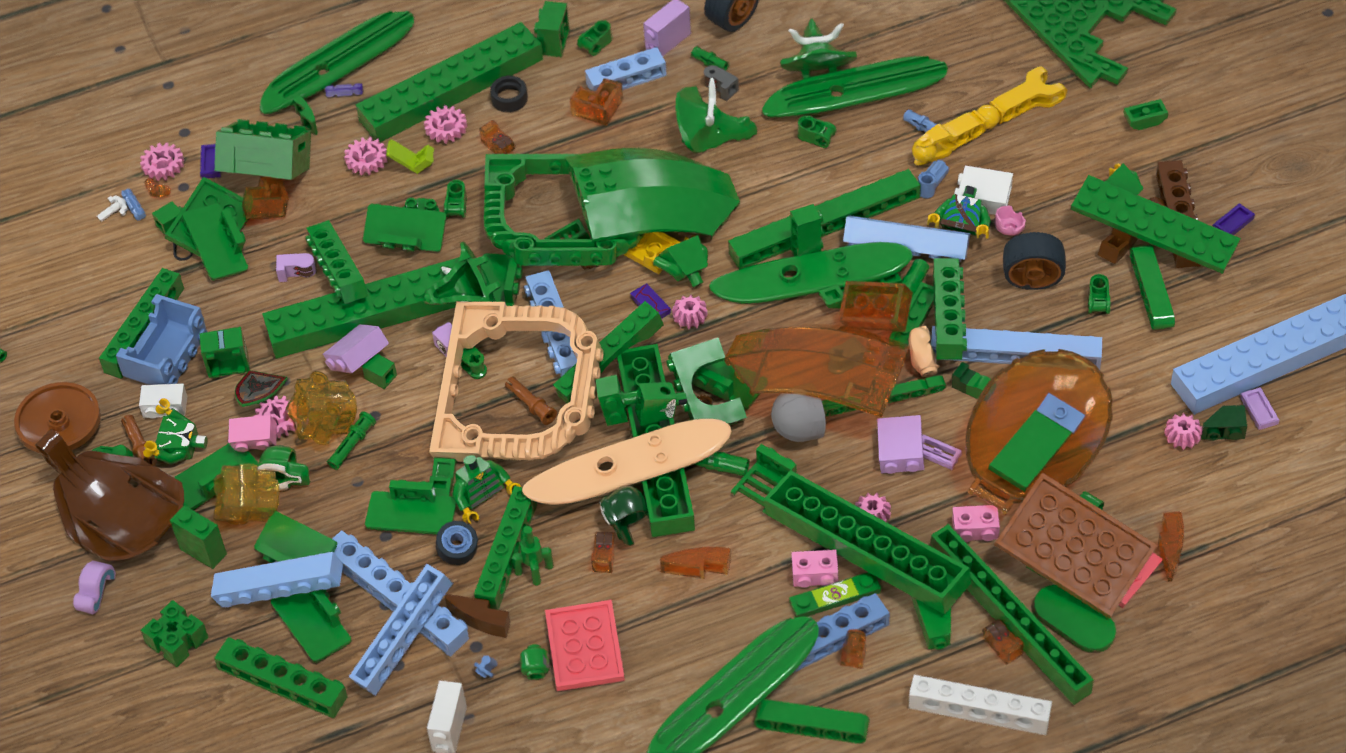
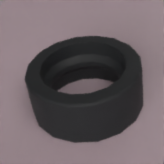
[490,76,528,112]

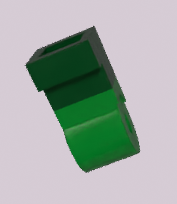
[952,362,995,400]

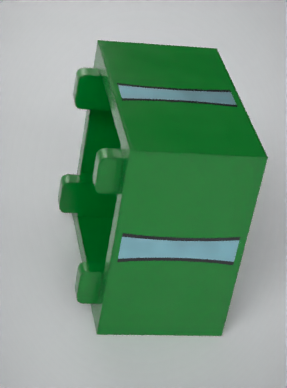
[199,327,250,378]

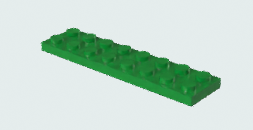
[1071,175,1241,274]

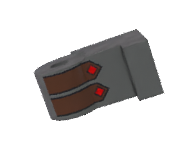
[704,66,739,101]

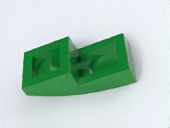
[293,95,318,135]
[429,458,457,496]

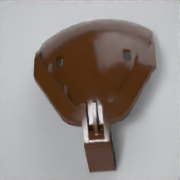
[35,429,184,561]

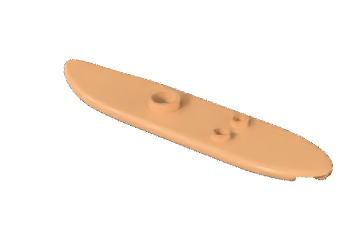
[522,419,732,505]

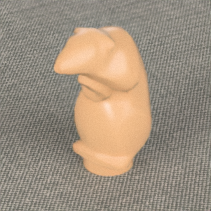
[908,326,940,377]

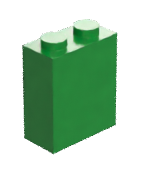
[170,505,227,569]

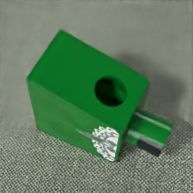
[635,382,687,426]

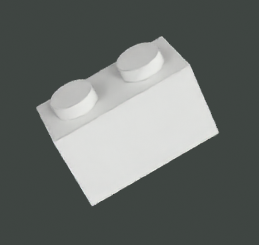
[139,384,187,419]

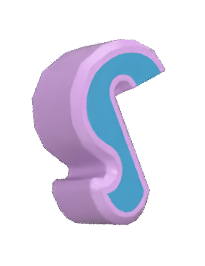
[73,561,116,614]

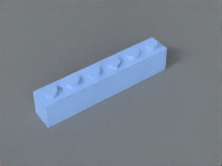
[843,216,970,262]
[211,552,343,608]

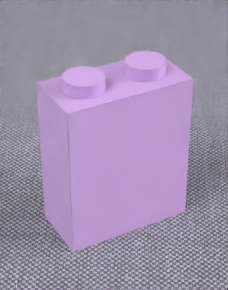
[643,0,691,57]
[323,324,389,373]
[877,415,924,474]

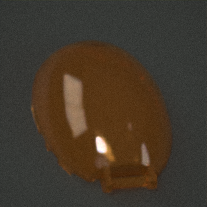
[965,349,1113,516]

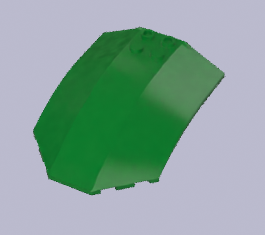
[565,148,740,242]

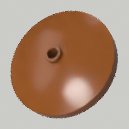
[14,382,101,453]

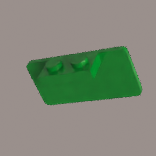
[182,203,248,280]
[363,204,447,252]
[481,253,523,306]
[692,358,768,410]
[174,443,259,510]
[365,480,457,534]
[254,511,337,563]
[271,589,351,663]

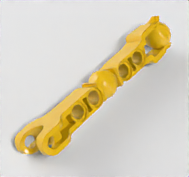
[912,66,1067,166]

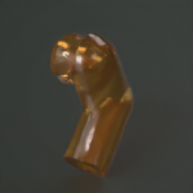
[144,178,171,197]

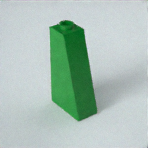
[911,596,951,650]

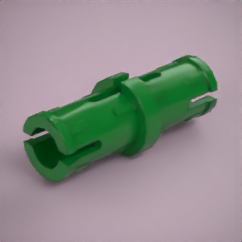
[691,46,729,71]

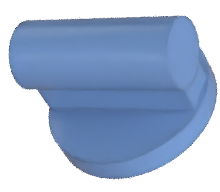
[474,655,497,679]

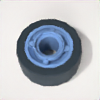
[436,521,478,565]

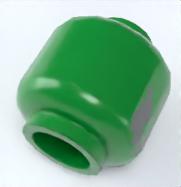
[520,644,550,680]

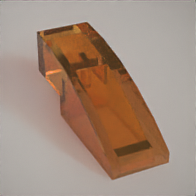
[1158,511,1184,582]
[660,547,731,579]

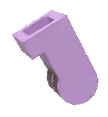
[276,253,316,282]

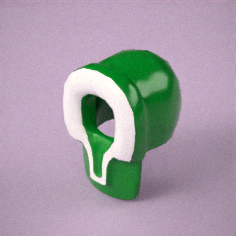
[256,445,311,491]

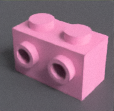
[228,415,277,452]
[952,505,1000,542]
[792,550,838,588]

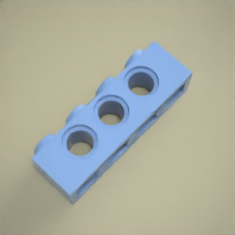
[585,47,667,99]

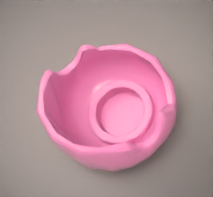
[994,206,1026,236]

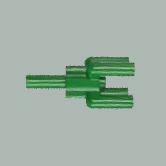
[512,526,554,586]

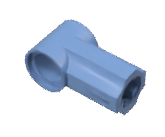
[918,160,949,198]

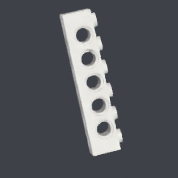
[909,675,1052,735]

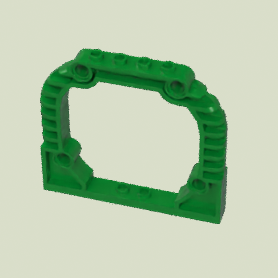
[484,154,645,266]

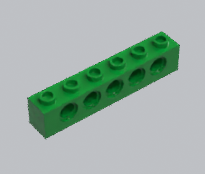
[305,220,368,304]
[933,258,967,360]
[99,268,184,379]
[474,486,537,610]
[214,637,348,719]

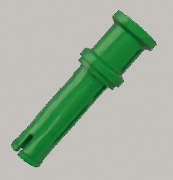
[327,411,376,470]

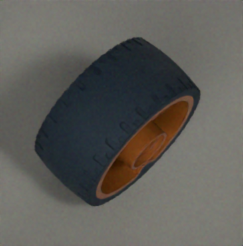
[1003,232,1066,290]

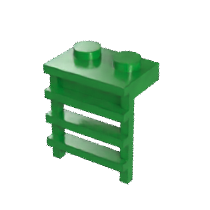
[731,444,797,514]

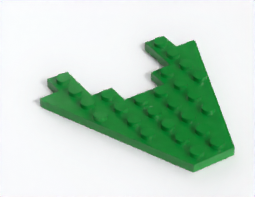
[1004,0,1176,88]

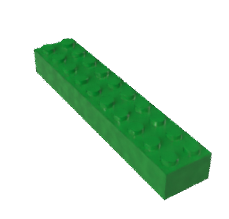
[356,22,543,143]
[262,257,472,359]
[617,344,695,538]
[764,470,971,615]

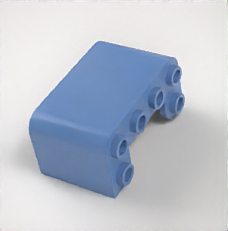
[116,294,208,385]

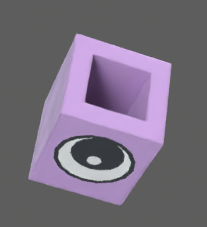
[432,322,452,357]

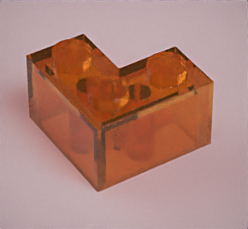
[570,78,623,126]
[242,176,289,219]

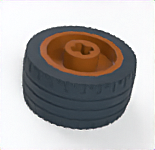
[704,0,759,32]

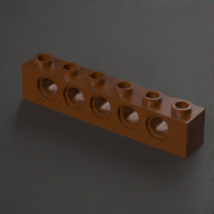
[1156,160,1201,268]

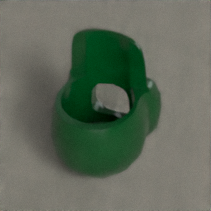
[600,486,648,546]

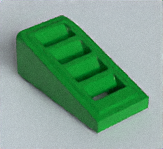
[544,218,591,239]

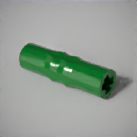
[889,259,929,315]
[692,451,750,476]

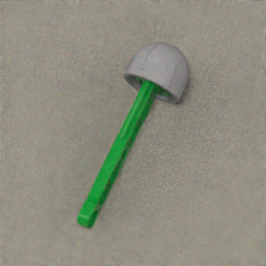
[771,375,946,442]

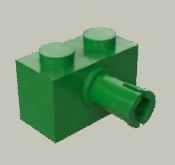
[596,375,638,426]

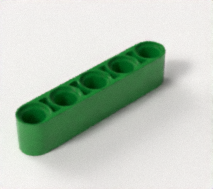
[1130,245,1175,330]
[754,699,870,744]

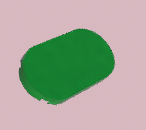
[1034,585,1116,653]

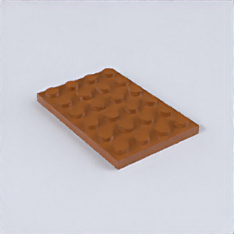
[994,473,1157,619]

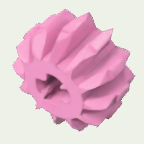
[672,294,708,330]
[1164,412,1202,450]
[854,493,891,522]

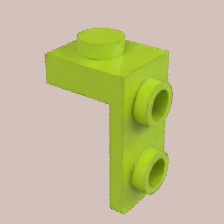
[386,139,434,174]

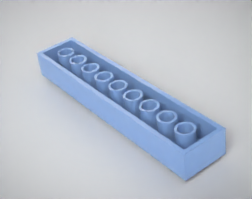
[1171,294,1346,414]

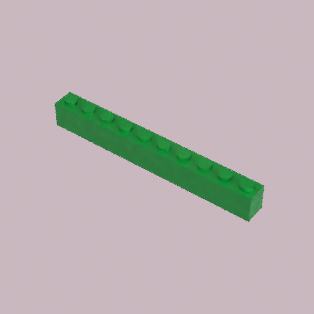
[728,169,920,269]
[930,524,1094,705]

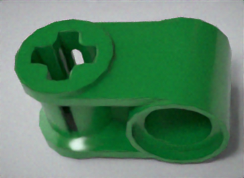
[577,20,613,56]
[797,116,837,148]
[444,179,467,218]
[1088,274,1111,314]
[461,346,487,379]

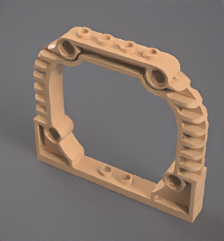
[429,302,603,462]

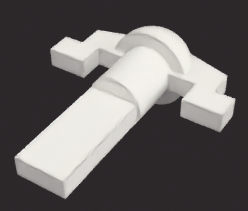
[97,195,128,222]

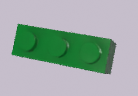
[790,204,824,257]

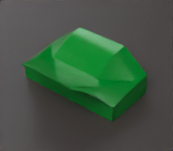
[1123,99,1168,130]

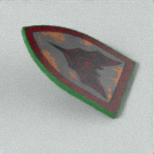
[235,370,288,407]

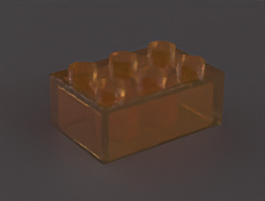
[838,281,913,332]

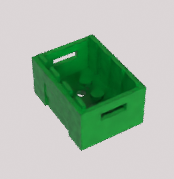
[215,119,311,180]

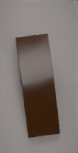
[1098,228,1138,264]
[445,594,511,638]

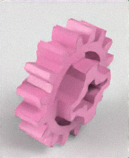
[424,106,467,143]
[344,137,387,175]
[140,143,184,181]
[255,396,301,438]

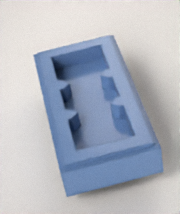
[1037,393,1086,435]

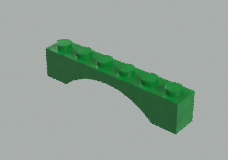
[553,301,664,404]

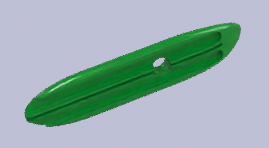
[260,11,414,114]
[762,56,948,117]
[709,242,913,304]
[647,617,819,753]

